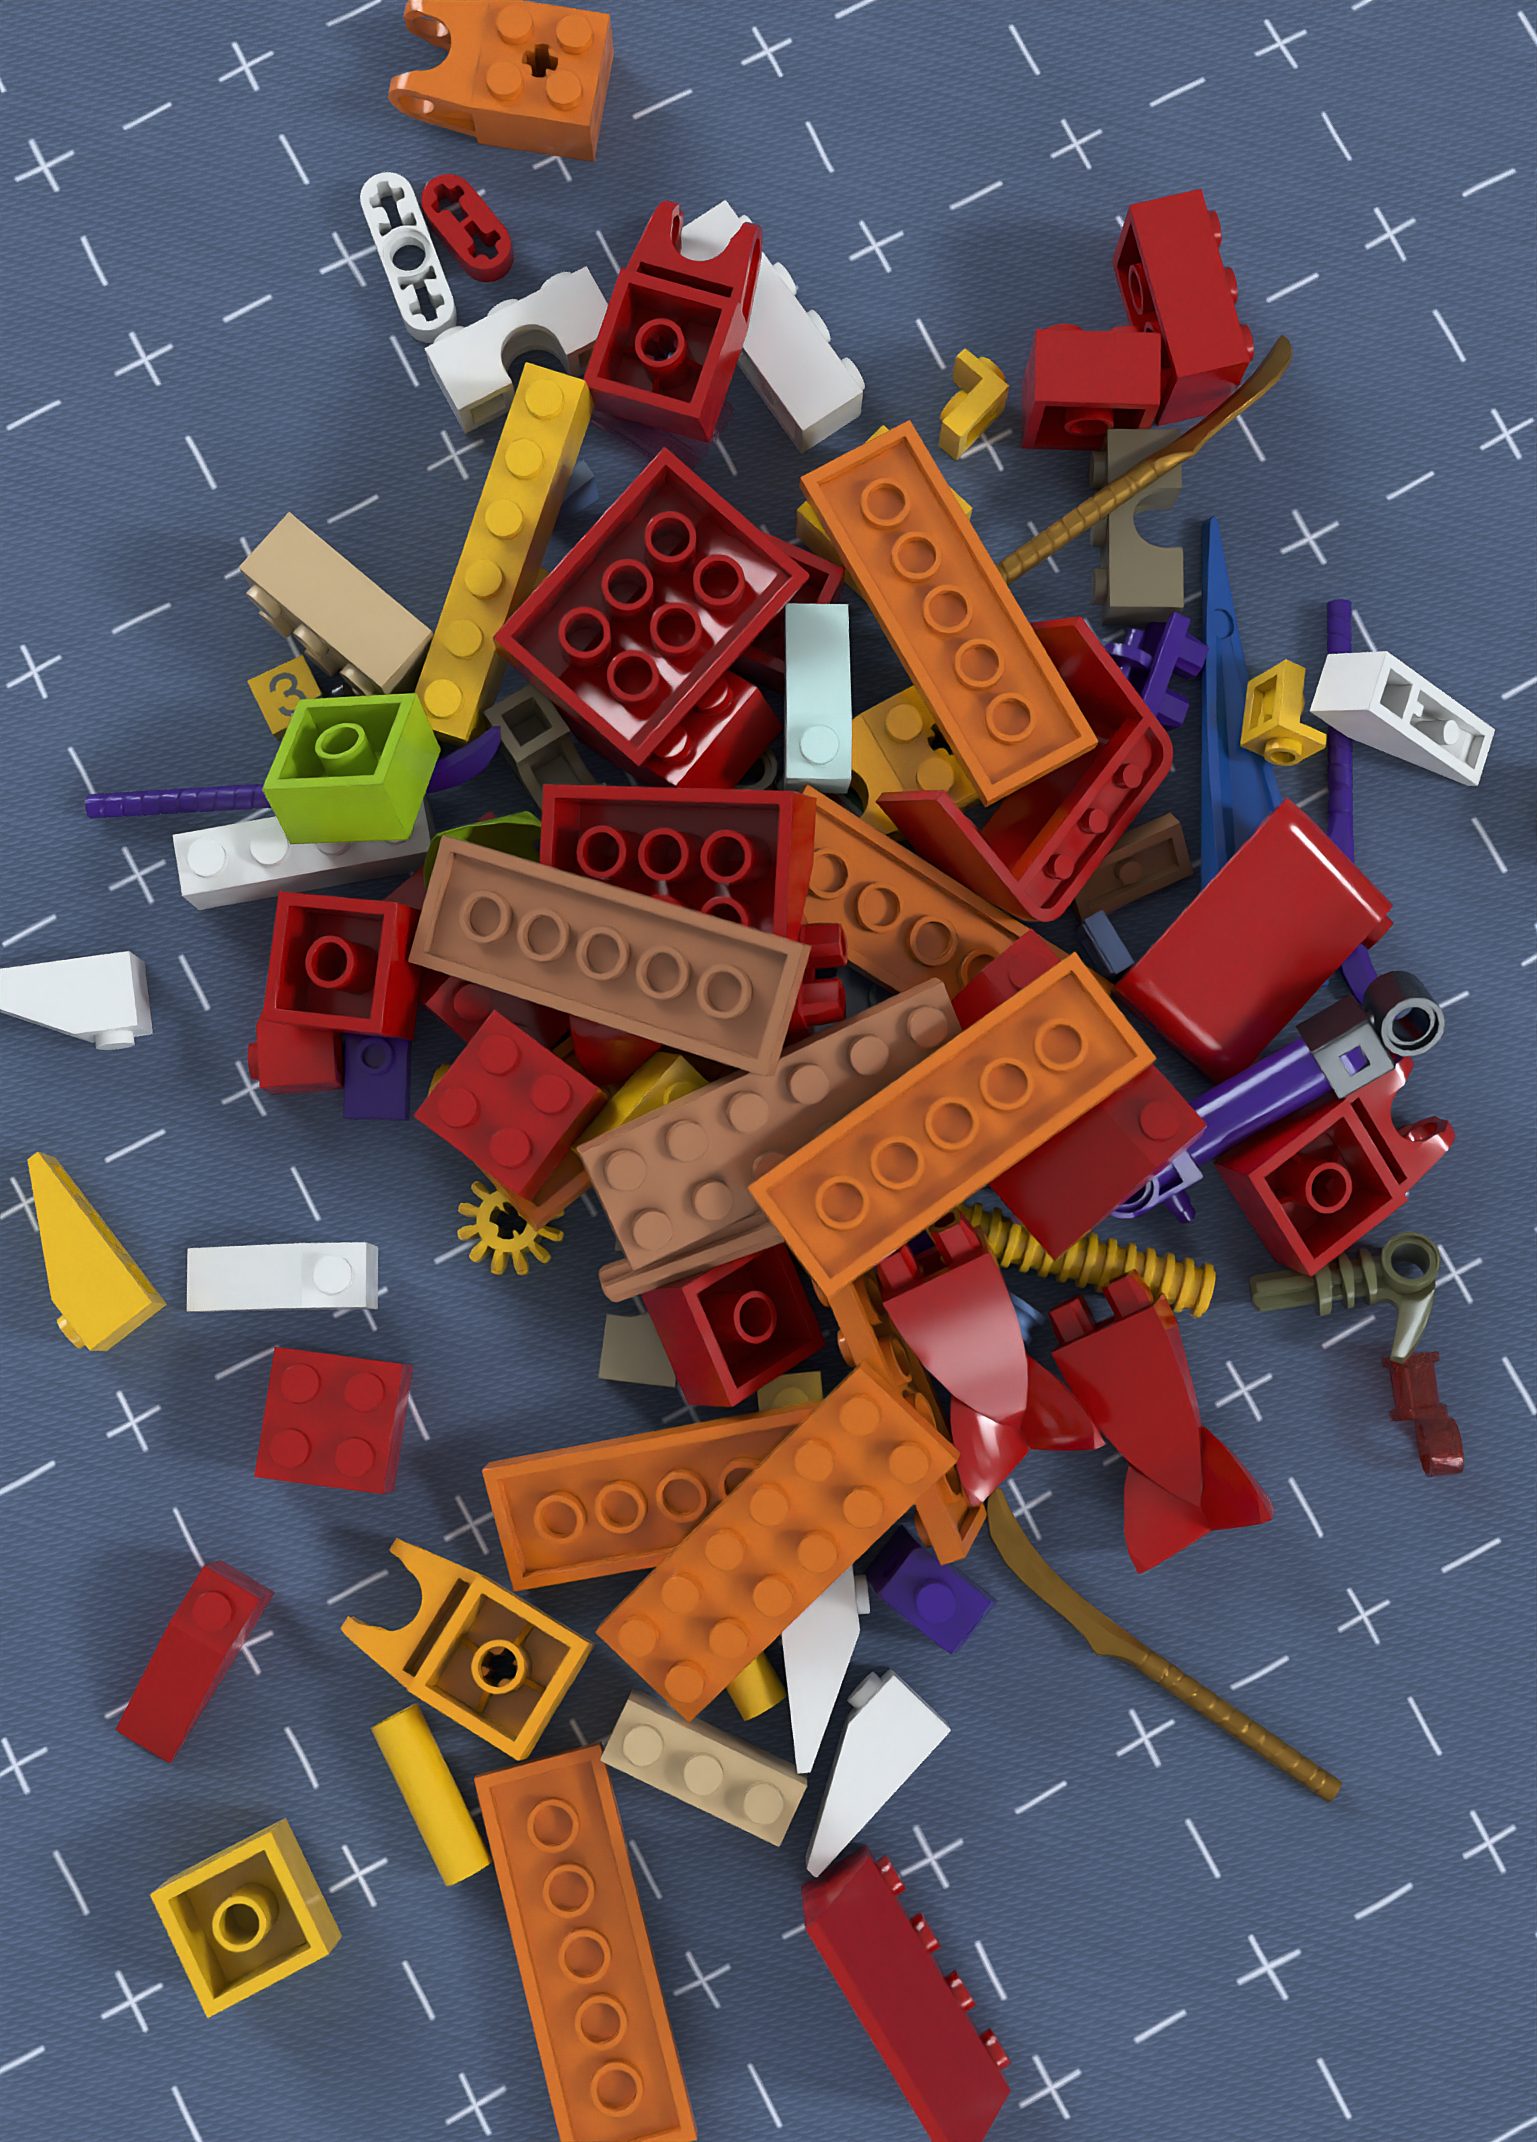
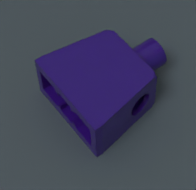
[863,1524,997,1654]

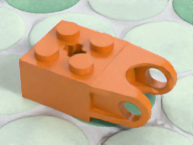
[388,0,614,162]

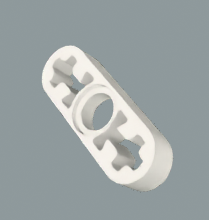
[360,172,457,343]

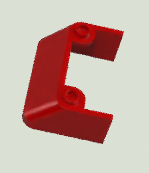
[875,616,1173,922]

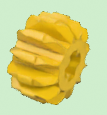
[457,1181,565,1276]

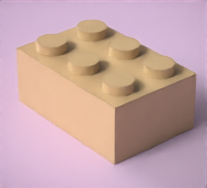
[238,512,434,696]

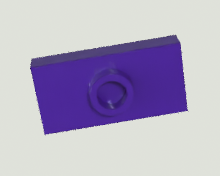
[343,1033,412,1121]

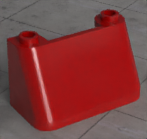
[1110,797,1394,1087]

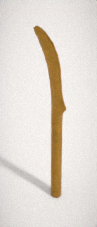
[995,335,1293,586]
[986,1487,1342,1803]

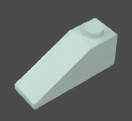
[784,603,852,793]

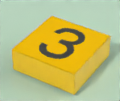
[247,655,322,740]

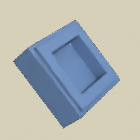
[1075,909,1135,982]

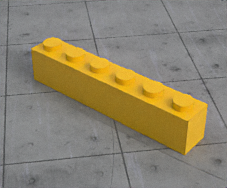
[415,362,595,747]

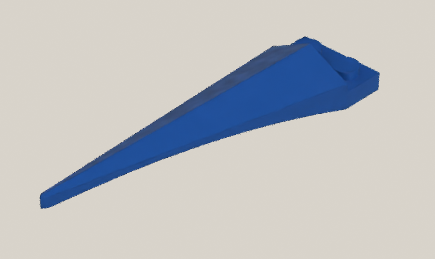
[1201,516,1329,988]

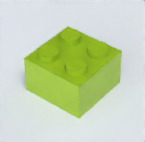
[262,693,441,844]

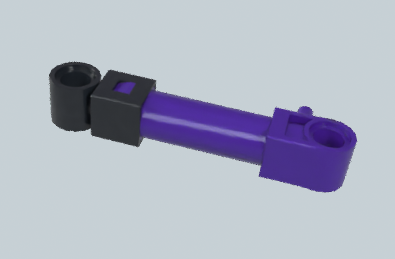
[1110,971,1445,1224]

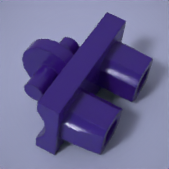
[1104,612,1209,731]

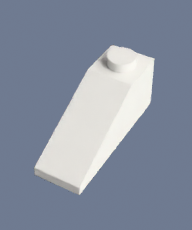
[1310,651,1495,786]
[0,951,153,1050]
[187,1242,378,1312]
[781,1565,870,1774]
[805,1668,951,1878]

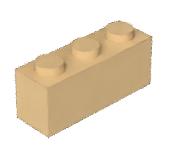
[600,1687,807,1847]

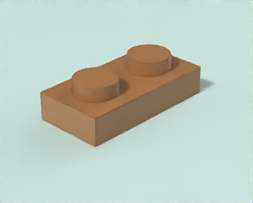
[1070,813,1194,922]

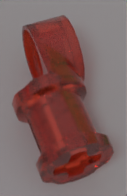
[1381,1350,1464,1478]

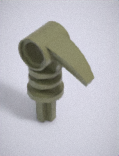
[1249,1232,1441,1364]

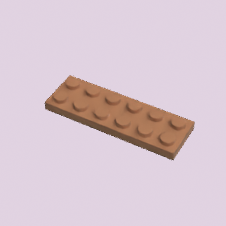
[408,835,812,1077]
[576,977,963,1271]

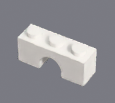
[424,266,608,434]

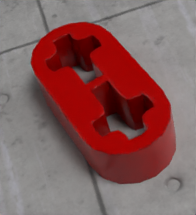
[421,174,514,283]

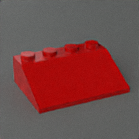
[492,447,810,768]
[539,784,817,941]
[951,928,1207,1262]
[801,1844,1012,2142]

